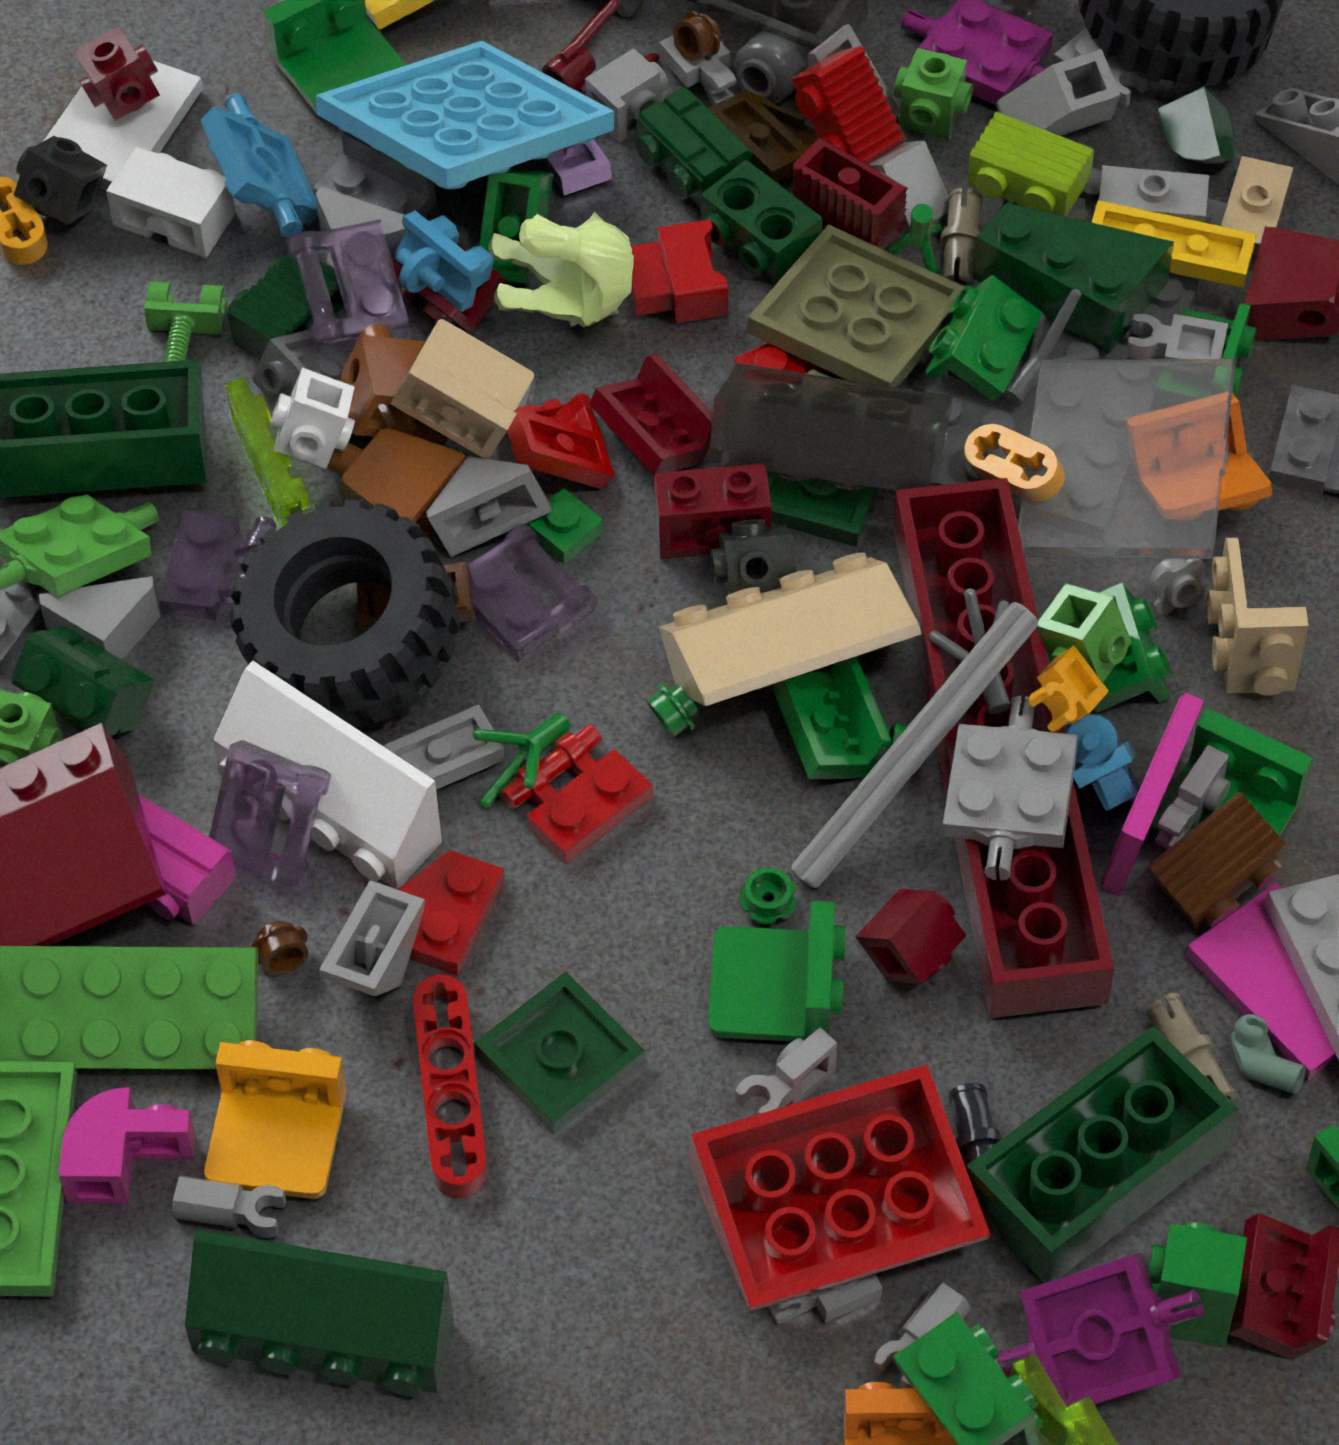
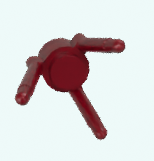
[542,0,659,96]

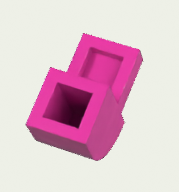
[59,1087,196,1204]

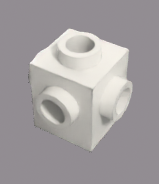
[270,368,355,469]

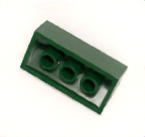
[0,359,206,498]
[967,1026,1238,1283]
[185,1229,454,1396]

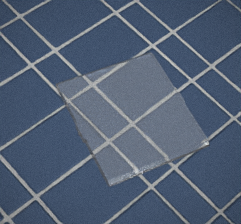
[1018,359,1235,559]

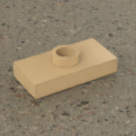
[1221,156,1294,255]

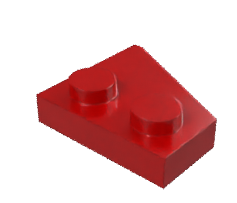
[507,393,615,489]
[397,850,505,976]

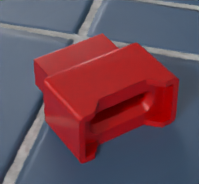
[631,219,728,324]

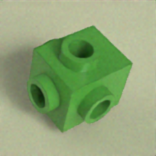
[894,48,973,140]
[1036,583,1132,683]
[0,690,62,768]

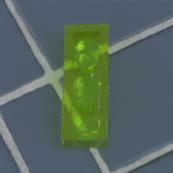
[224,377,310,529]

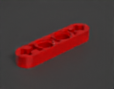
[413,974,488,1198]

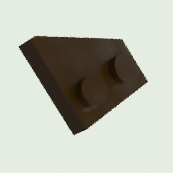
[708,90,818,183]

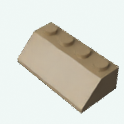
[659,553,921,706]

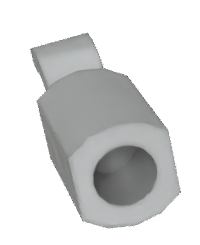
[172,1175,286,1238]
[873,1282,970,1389]

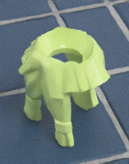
[488,212,634,328]

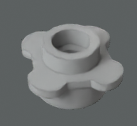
[1149,556,1205,615]

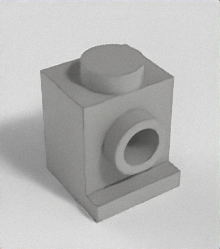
[585,48,669,143]

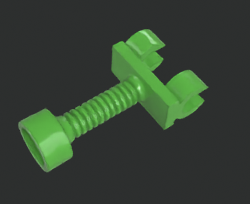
[144,281,226,362]

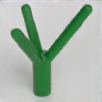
[883,204,944,275]
[473,713,570,808]

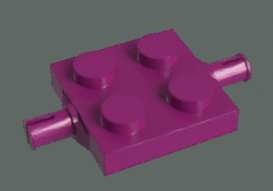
[901,0,1053,105]
[996,1253,1204,1415]

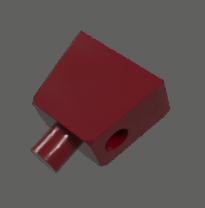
[1245,226,1339,340]

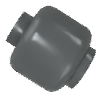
[733,26,808,104]

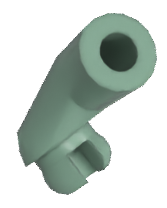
[1230,1014,1306,1094]

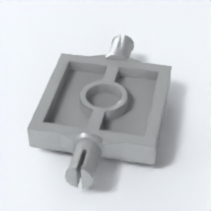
[943,696,1078,880]

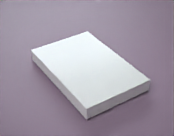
[44,61,203,190]

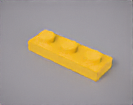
[1092,200,1257,288]

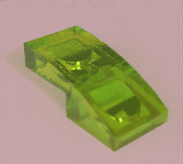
[1010,1353,1118,1445]

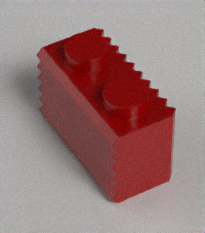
[792,46,905,164]

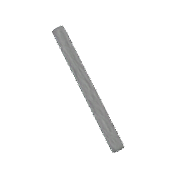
[791,602,1039,888]

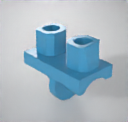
[395,211,494,312]
[1067,714,1140,811]

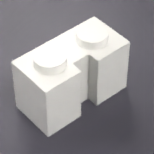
[106,146,236,258]

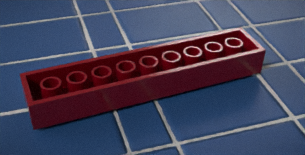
[893,478,1114,1018]

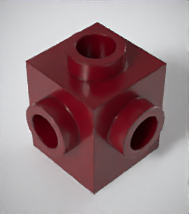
[74,26,160,121]

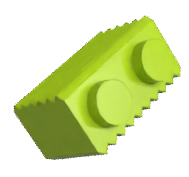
[968,112,1094,217]

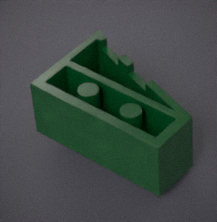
[973,203,1174,353]

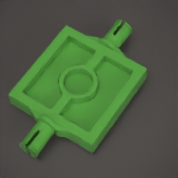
[0,494,159,597]

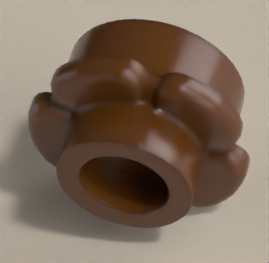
[673,11,721,61]
[251,921,308,975]

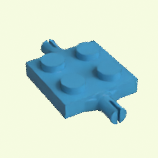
[201,93,318,238]

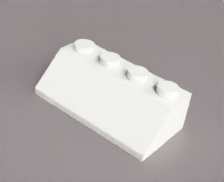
[213,661,442,889]

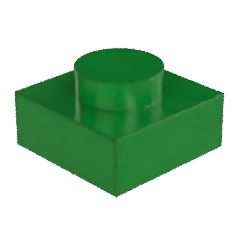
[525,488,604,565]

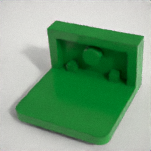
[708,901,846,1041]
[893,1312,1043,1445]

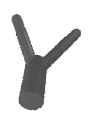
[1003,289,1099,406]
[929,588,1011,714]

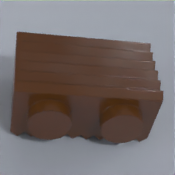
[1147,792,1288,930]

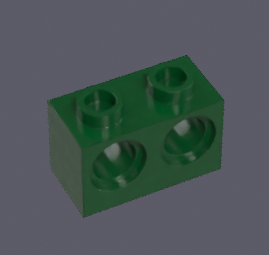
[701,160,822,286]

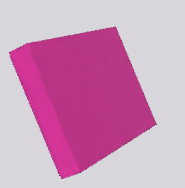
[1100,693,1204,896]
[1186,882,1338,1082]

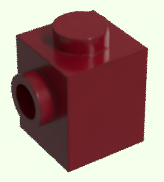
[855,889,966,984]

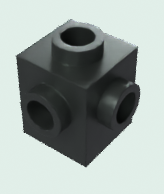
[14,136,107,225]
[711,519,796,595]

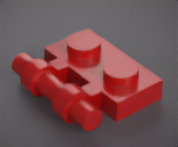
[500,724,653,864]

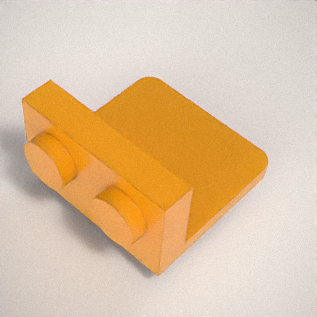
[204,1040,347,1199]

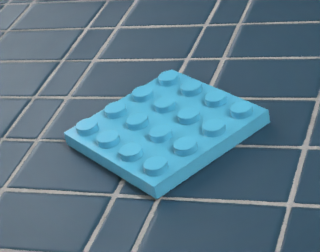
[316,41,614,189]

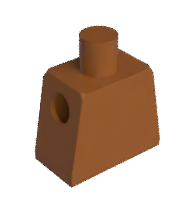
[341,324,448,443]
[327,428,466,538]

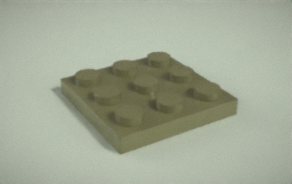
[746,225,965,399]

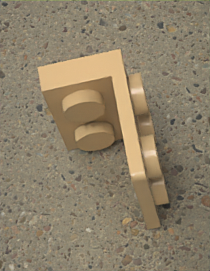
[391,319,534,459]

